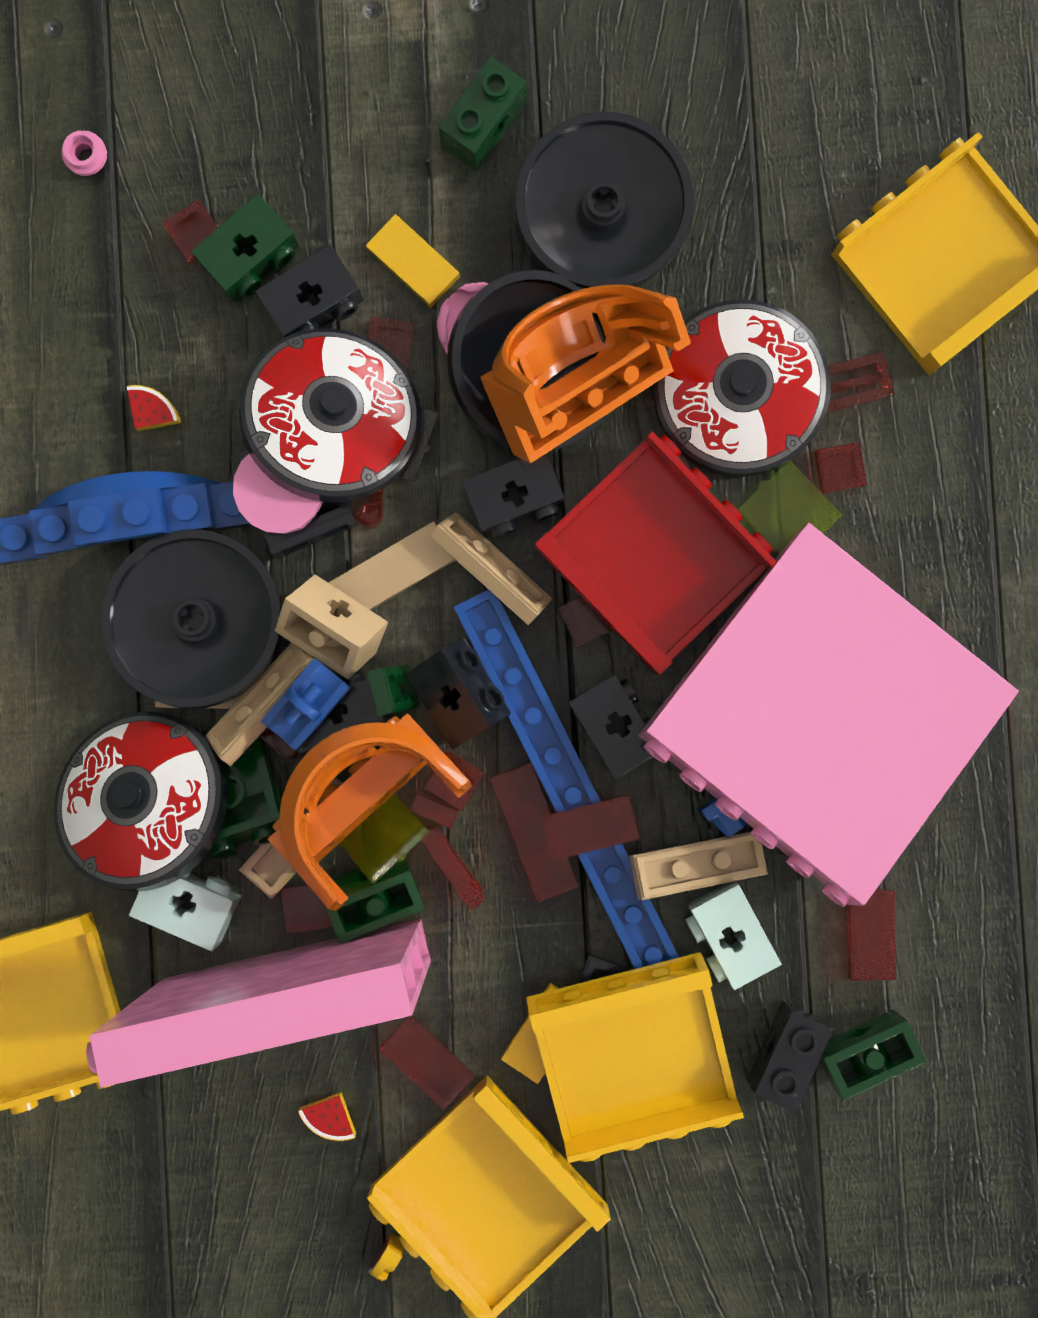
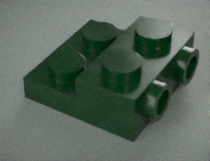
[207,737,282,859]

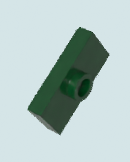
[367,665,420,716]

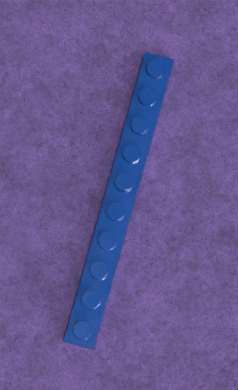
[454,589,679,969]

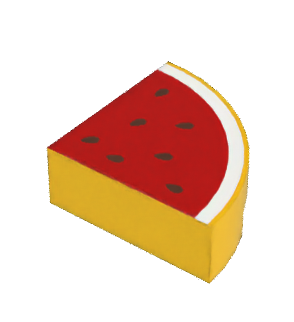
[127,385,181,432]
[298,1092,356,1141]
[368,1232,404,1281]

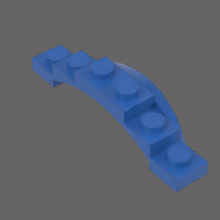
[0,471,252,565]

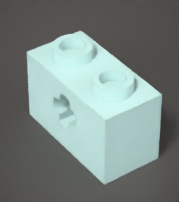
[129,870,241,951]
[685,881,782,990]

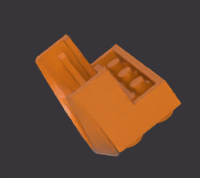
[480,284,691,464]
[268,713,472,911]

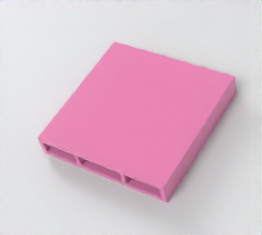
[638,522,1019,907]
[86,919,431,1087]

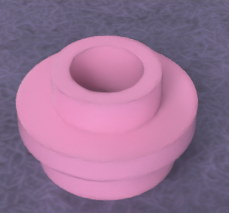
[62,131,107,176]

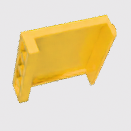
[831,132,1038,376]
[0,911,120,1115]
[526,952,744,1163]
[367,1075,611,1318]

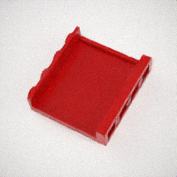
[534,431,777,675]

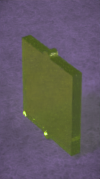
[737,461,843,554]
[340,794,429,884]

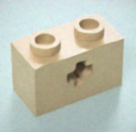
[275,575,388,679]

